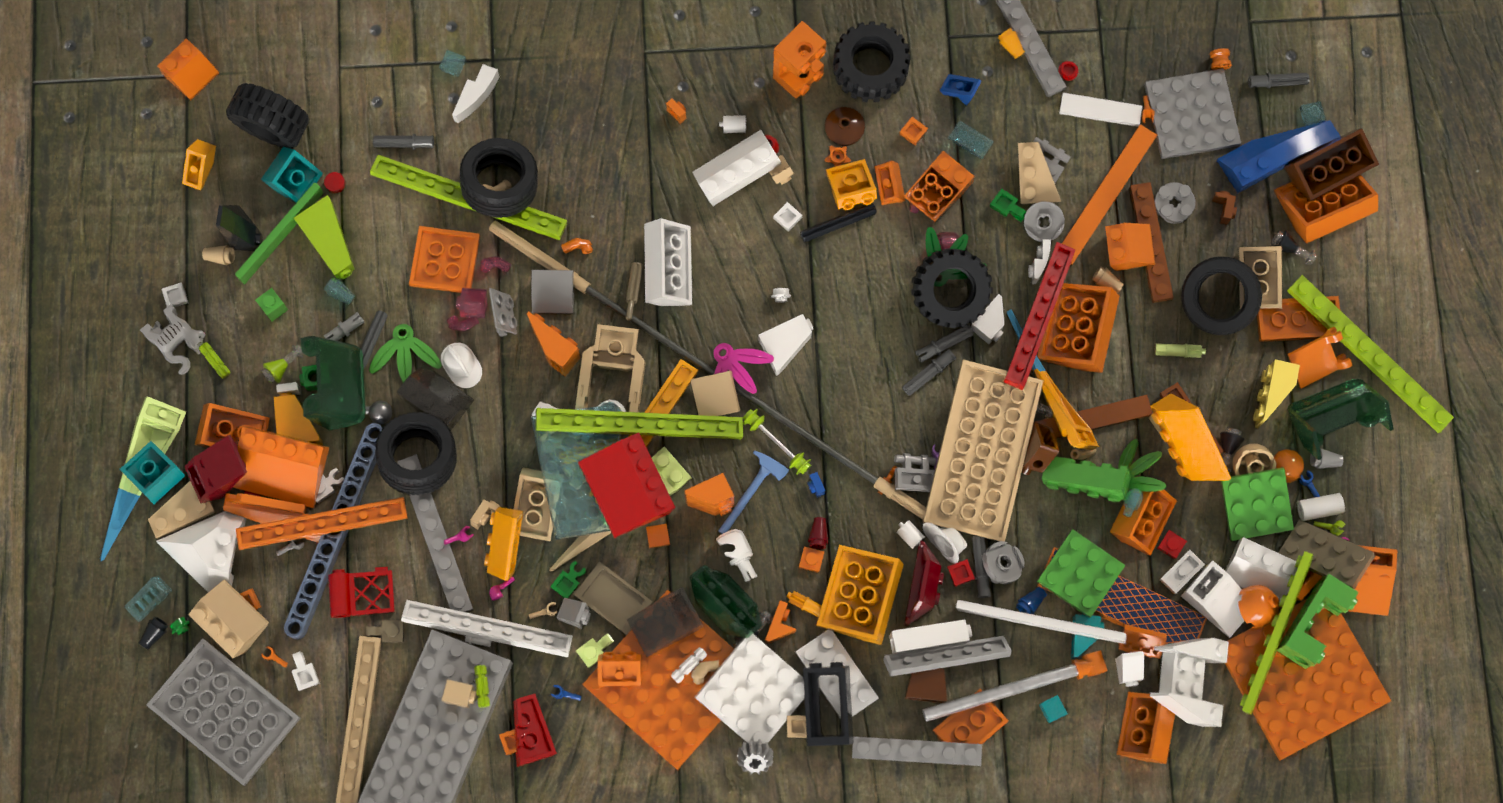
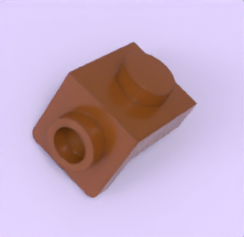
[1212,191,1237,225]

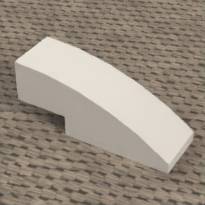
[452,64,500,123]

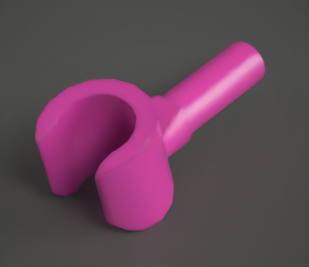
[443,526,474,545]
[489,576,515,601]

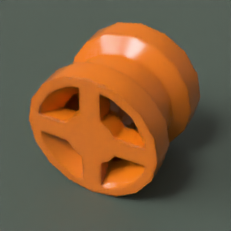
[1209,48,1232,70]

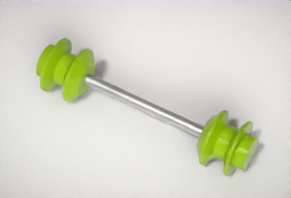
[743,409,811,475]

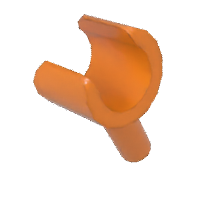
[1142,95,1155,123]
[261,647,288,667]

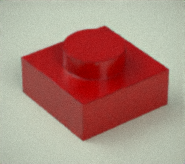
[1157,530,1187,560]
[947,559,975,587]

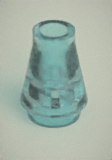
[324,277,356,305]

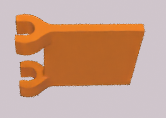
[1287,327,1352,389]

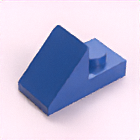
[940,74,981,106]

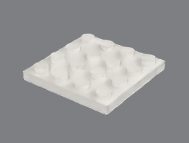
[695,631,805,743]

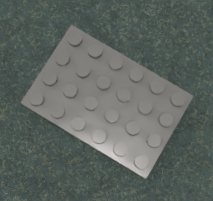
[147,638,301,786]

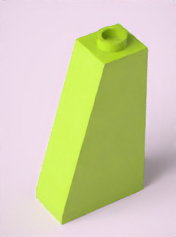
[294,195,355,280]

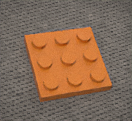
[409,226,480,294]

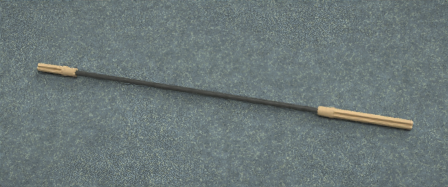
[489,221,926,520]

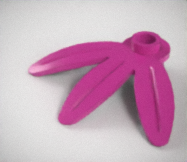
[714,343,774,394]

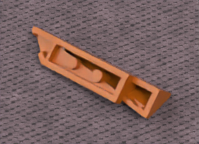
[223,493,321,543]

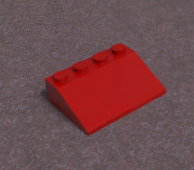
[578,433,676,538]

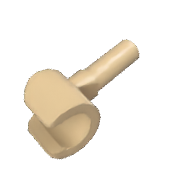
[529,602,558,619]

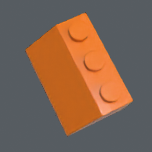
[684,473,734,516]
[1110,489,1177,556]
[1117,692,1175,764]

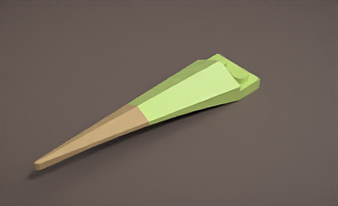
[550,447,692,571]

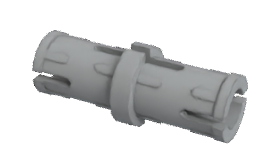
[323,312,365,346]

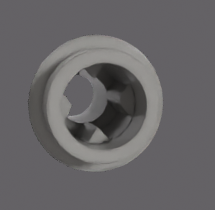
[1310,448,1343,469]

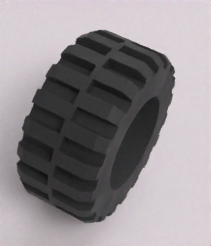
[833,21,910,102]
[226,83,309,149]
[911,248,993,328]

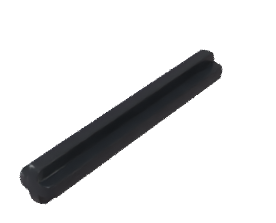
[800,203,877,242]

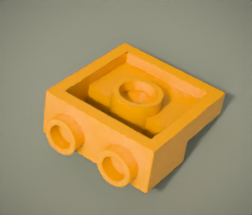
[826,159,877,210]

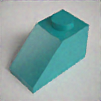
[1071,614,1104,659]

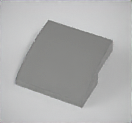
[532,270,574,314]

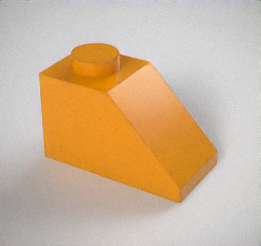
[182,139,216,190]

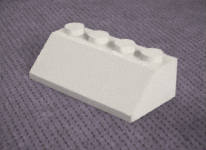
[692,130,782,206]
[644,218,692,306]

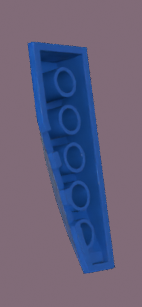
[1217,120,1341,193]

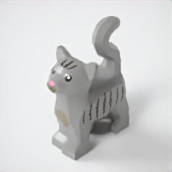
[140,304,206,375]

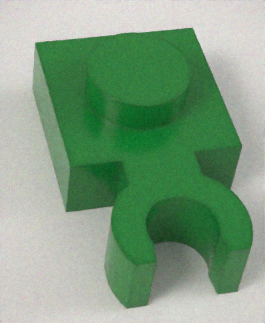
[550,561,586,599]

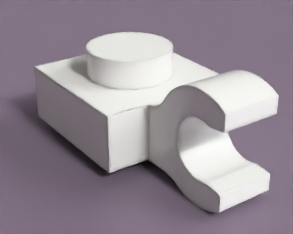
[292,651,320,691]

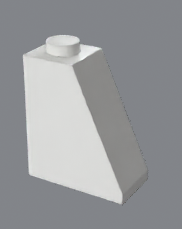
[758,314,813,376]

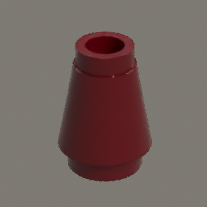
[808,517,829,550]

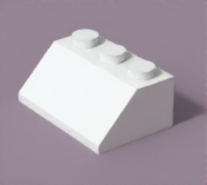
[1225,537,1298,604]

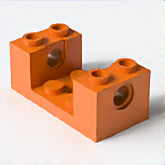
[773,21,826,99]

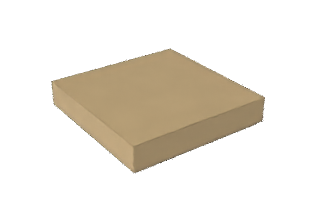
[691,371,740,416]

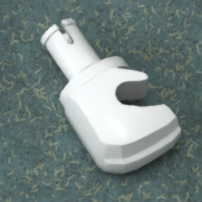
[716,529,757,582]

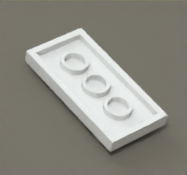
[795,630,879,719]

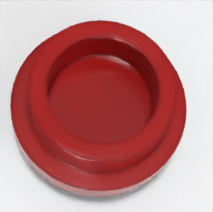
[1058,61,1078,81]

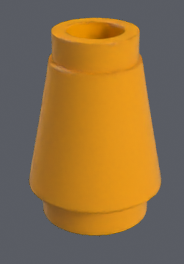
[998,28,1025,59]

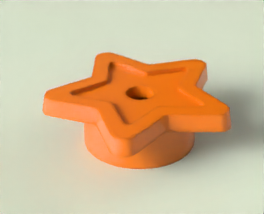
[825,146,851,167]

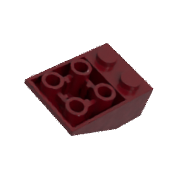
[185,435,247,504]

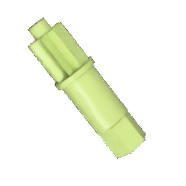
[1155,343,1206,358]

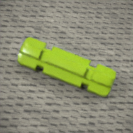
[199,342,230,379]
[474,665,490,708]

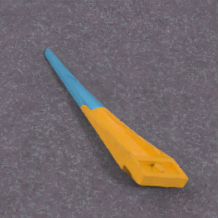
[1007,309,1099,450]

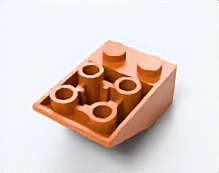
[904,151,974,222]
[527,311,581,377]
[1348,545,1397,616]

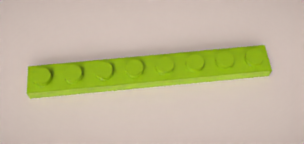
[1240,551,1313,715]

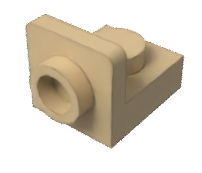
[470,499,500,530]

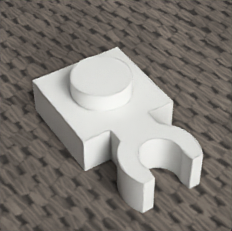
[316,468,344,504]

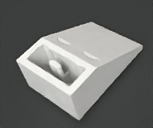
[1181,560,1244,638]

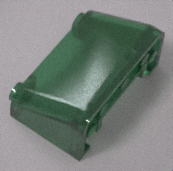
[301,336,366,431]

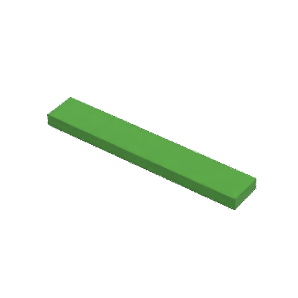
[235,183,324,285]

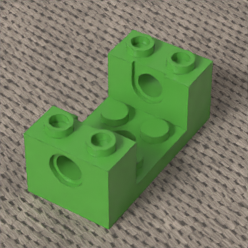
[1277,574,1359,669]

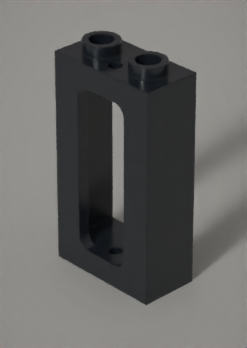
[803,662,854,746]

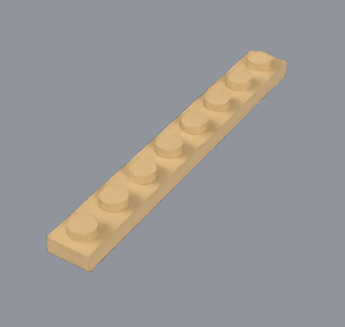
[336,636,382,803]

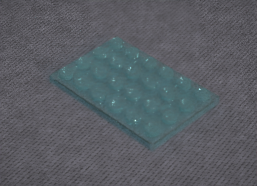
[531,404,621,540]

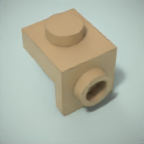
[769,155,794,185]

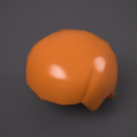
[1274,449,1304,483]

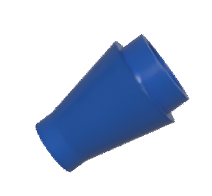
[1016,587,1047,615]

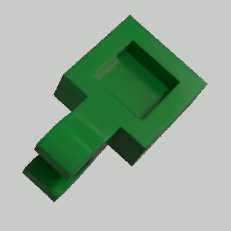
[990,189,1026,222]

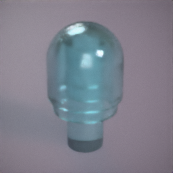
[1123,488,1143,517]

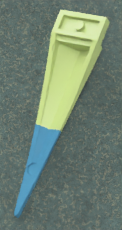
[100,396,186,561]

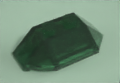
[689,565,762,639]

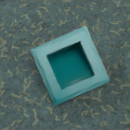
[1039,695,1068,723]

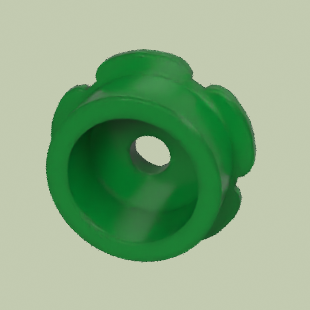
[169,617,190,636]

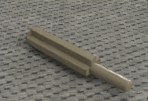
[626,262,643,321]

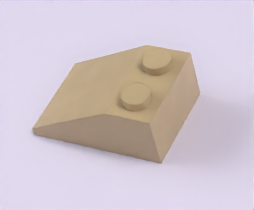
[1239,246,1282,309]
[514,467,564,541]

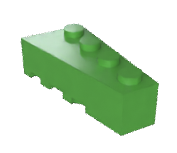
[1042,457,1132,502]

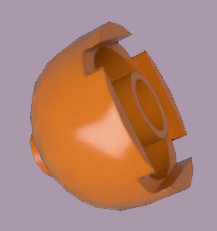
[1238,585,1279,629]

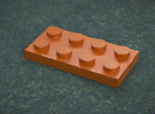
[1257,296,1340,342]

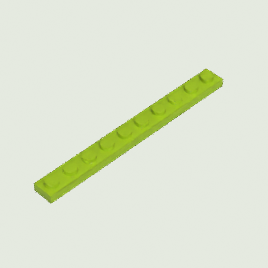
[370,155,567,240]
[1287,275,1454,433]
[536,408,743,439]

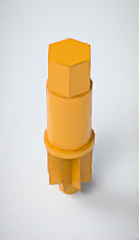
[786,591,822,618]

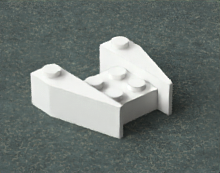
[1150,638,1229,727]

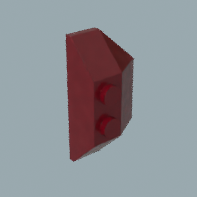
[904,541,944,627]

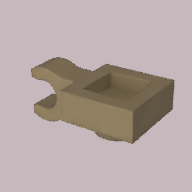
[366,620,404,643]

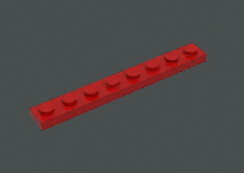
[1003,242,1076,390]

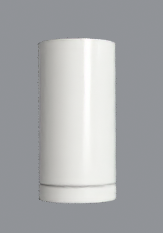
[1297,493,1345,521]

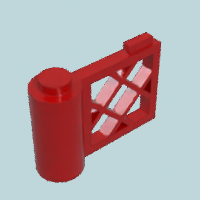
[328,567,395,618]

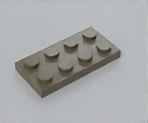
[1278,520,1375,589]

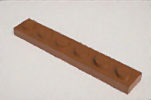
[1129,182,1174,303]

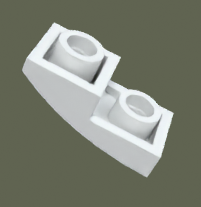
[1028,239,1051,284]

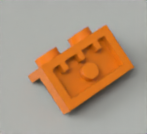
[1118,625,1167,659]
[598,651,641,686]

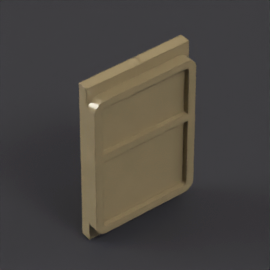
[574,562,653,635]

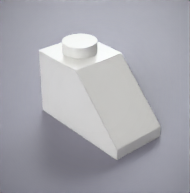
[971,294,1004,344]
[1115,651,1144,687]

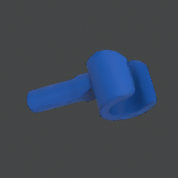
[1299,471,1320,497]
[551,685,581,701]

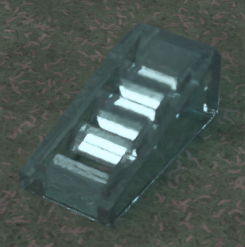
[124,576,172,622]

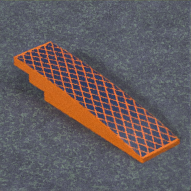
[1037,547,1207,645]

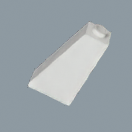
[889,620,972,654]

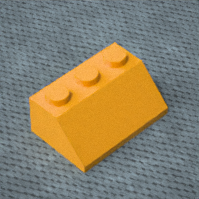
[484,507,523,581]

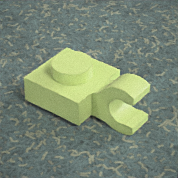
[576,634,614,668]

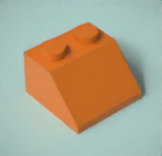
[157,39,219,100]
[1105,223,1155,271]

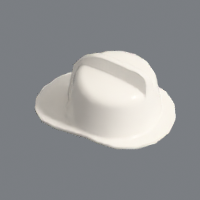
[441,343,482,388]
[923,522,967,564]

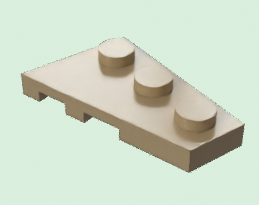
[1018,142,1062,204]
[148,481,216,539]

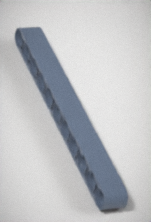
[284,423,382,640]

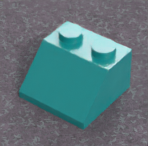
[261,147,323,203]
[120,441,185,504]

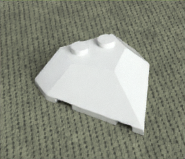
[156,511,247,592]

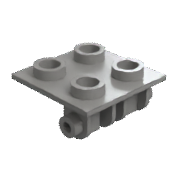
[489,288,517,336]

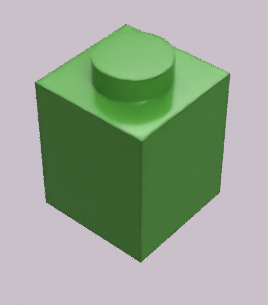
[255,288,288,322]

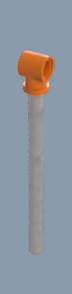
[922,650,1108,722]

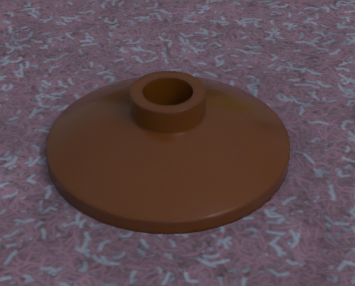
[825,107,865,146]

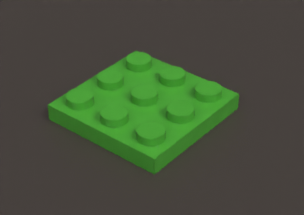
[1221,467,1294,541]
[1037,529,1125,618]

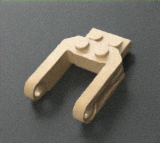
[575,324,646,413]

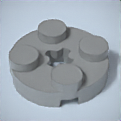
[1154,183,1195,224]
[1024,201,1065,242]
[982,541,1024,584]

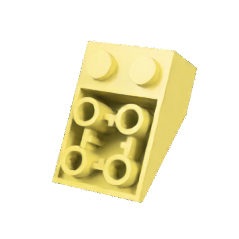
[1253,359,1300,428]

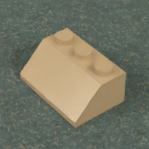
[188,580,269,658]

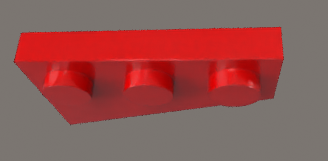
[514,694,557,767]

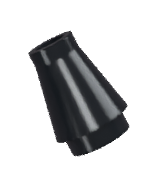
[139,617,168,649]

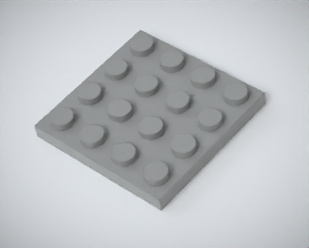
[1144,69,1241,159]

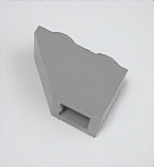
[557,598,591,629]

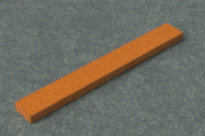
[1062,124,1157,265]
[235,497,408,550]

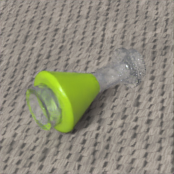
[261,344,305,384]

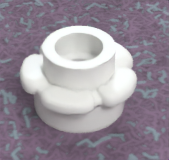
[771,288,791,303]

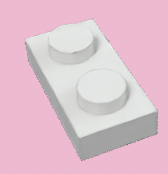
[1160,550,1205,595]

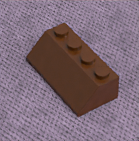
[1284,128,1379,201]

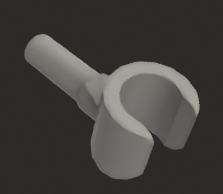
[276,539,304,556]

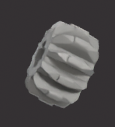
[737,739,773,776]

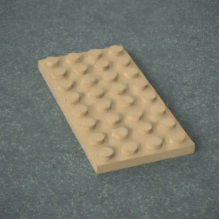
[923,360,1043,542]

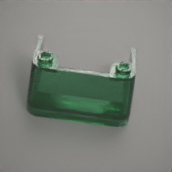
[1288,379,1394,460]

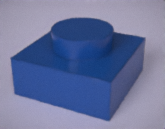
[807,472,825,498]

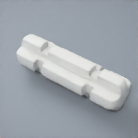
[671,647,707,683]

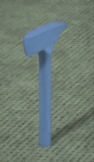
[718,451,789,534]

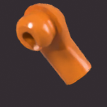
[561,238,593,254]

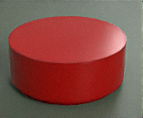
[324,172,346,193]

